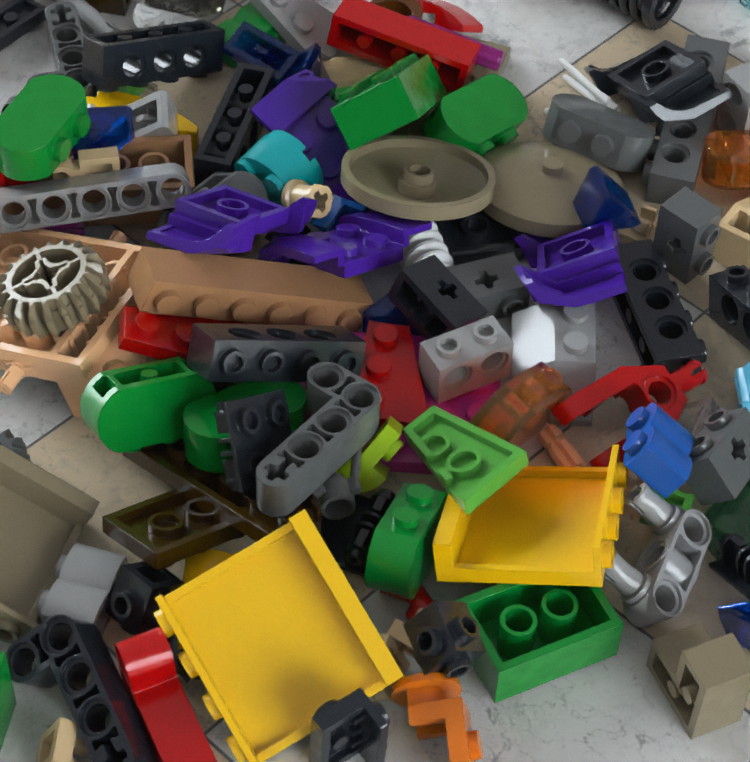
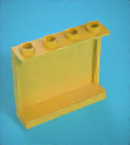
[432,444,629,587]
[154,509,404,762]

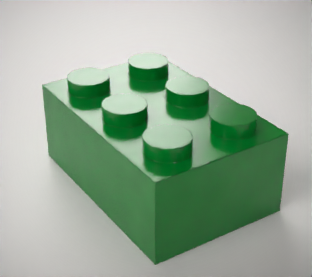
[456,584,624,703]

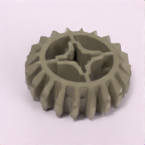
[0,239,111,339]

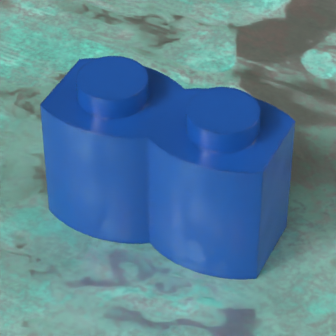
[623,402,694,498]

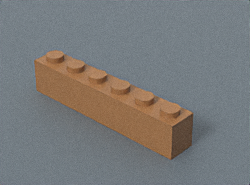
[127,246,375,332]

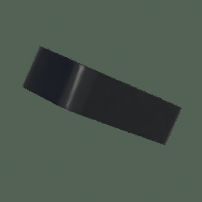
[6,614,158,762]

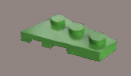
[403,405,529,516]

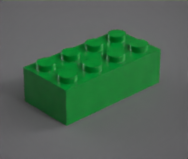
[330,53,447,151]

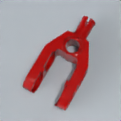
[551,359,708,467]

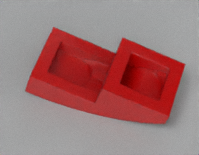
[417,0,483,33]

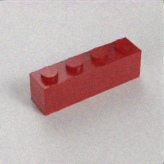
[326,0,481,92]

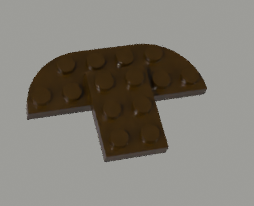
[102,438,321,570]

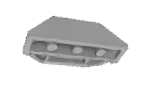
[510,302,596,427]

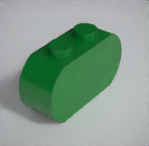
[0,74,91,181]
[423,74,528,156]
[80,356,216,453]
[182,382,306,473]
[365,482,448,600]

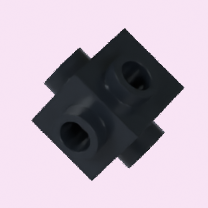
[105,561,185,636]
[403,600,487,679]

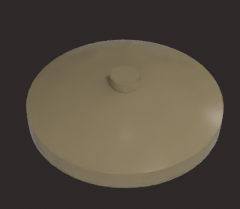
[340,135,496,221]
[482,141,624,238]

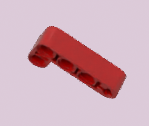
[114,626,217,762]

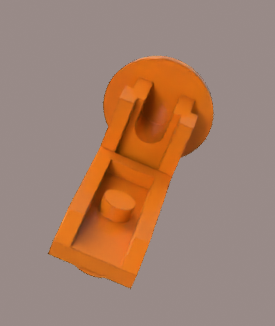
[391,672,483,762]

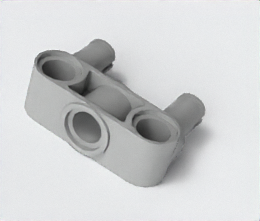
[604,482,712,628]

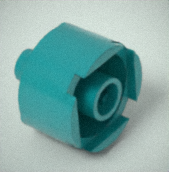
[234,130,323,205]

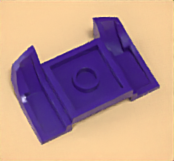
[250,69,360,204]
[146,185,317,254]
[258,211,432,279]
[514,219,628,308]

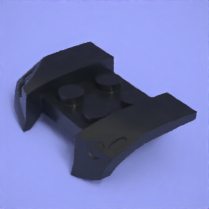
[583,40,733,123]

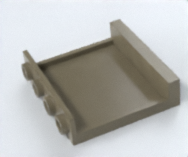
[0,444,100,643]

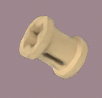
[281,179,333,219]

